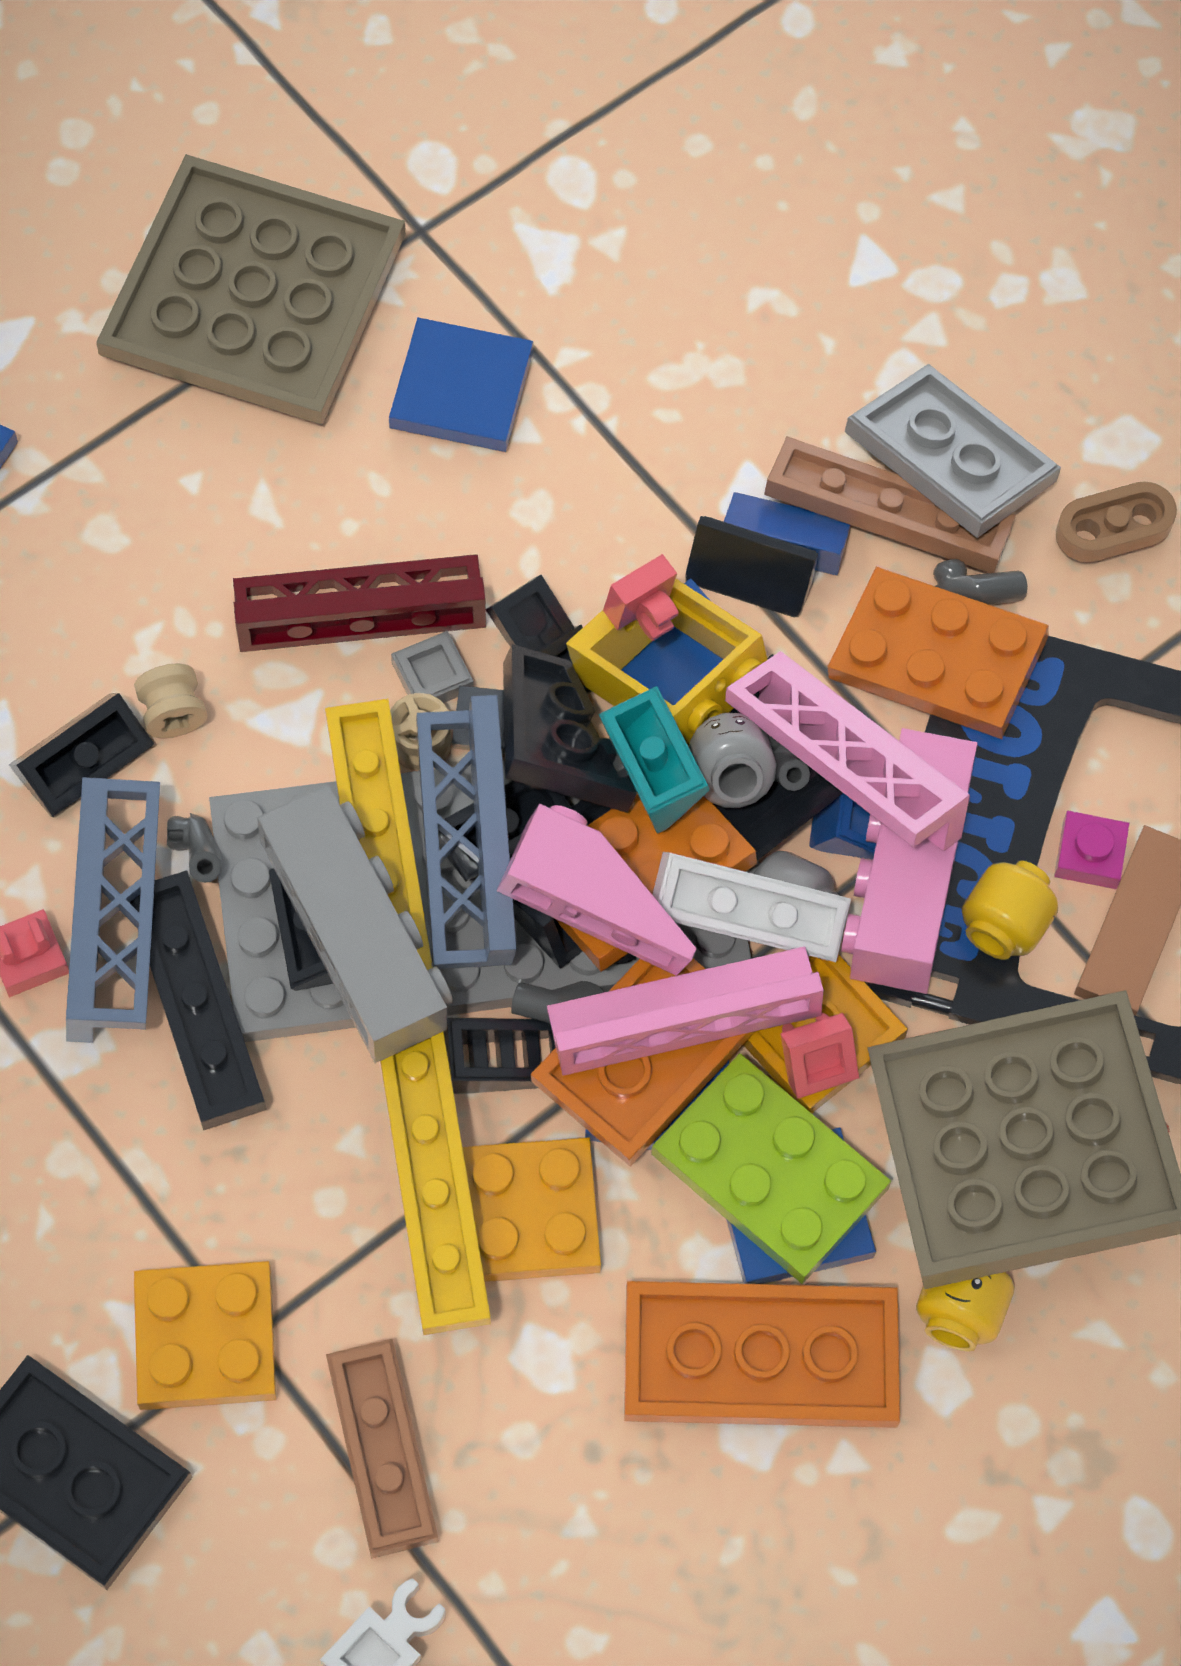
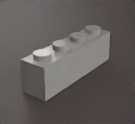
[257,785,453,1063]

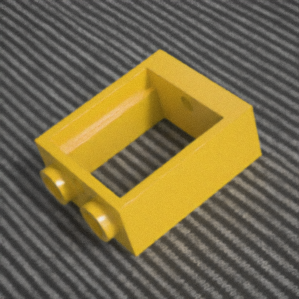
[566,579,768,747]

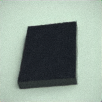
[0,1355,193,1590]

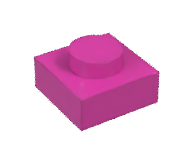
[1054,810,1130,890]

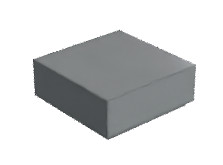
[391,631,474,703]

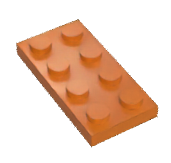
[624,1281,900,1428]

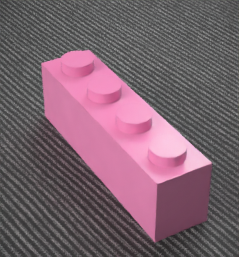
[841,728,977,994]

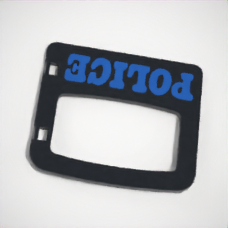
[865,636,1181,1084]

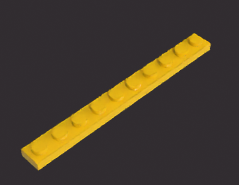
[325,698,491,1335]

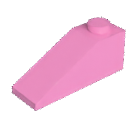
[497,804,696,976]

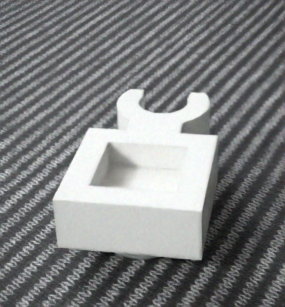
[320,1578,446,1666]

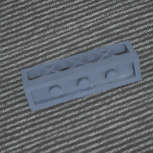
[416,695,516,969]
[66,777,160,1043]

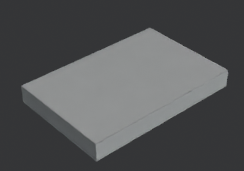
[844,364,1061,538]

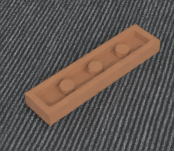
[764,436,1016,573]

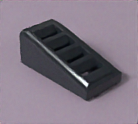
[443,1018,556,1094]

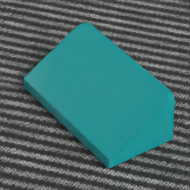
[599,686,710,834]

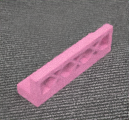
[725,651,970,851]
[547,946,823,1075]

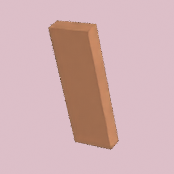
[1074,825,1181,1016]
[326,1339,439,1559]

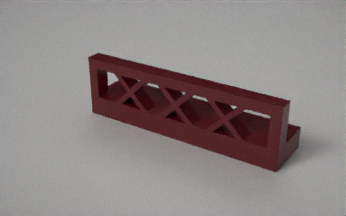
[233,554,486,652]

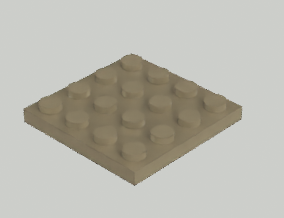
[96,154,406,425]
[867,990,1181,1289]

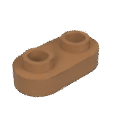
[1056,482,1177,562]

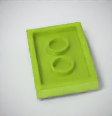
[651,1053,891,1284]

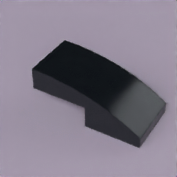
[486,574,592,694]

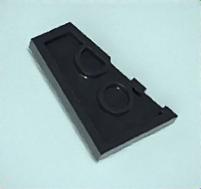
[503,644,637,813]

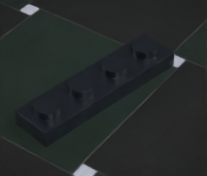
[130,870,267,1131]

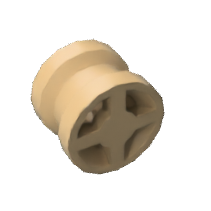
[134,663,207,738]
[390,693,452,771]

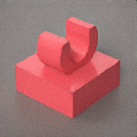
[603,554,679,641]
[0,909,69,998]
[780,1013,859,1099]

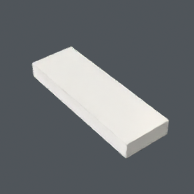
[652,852,851,962]

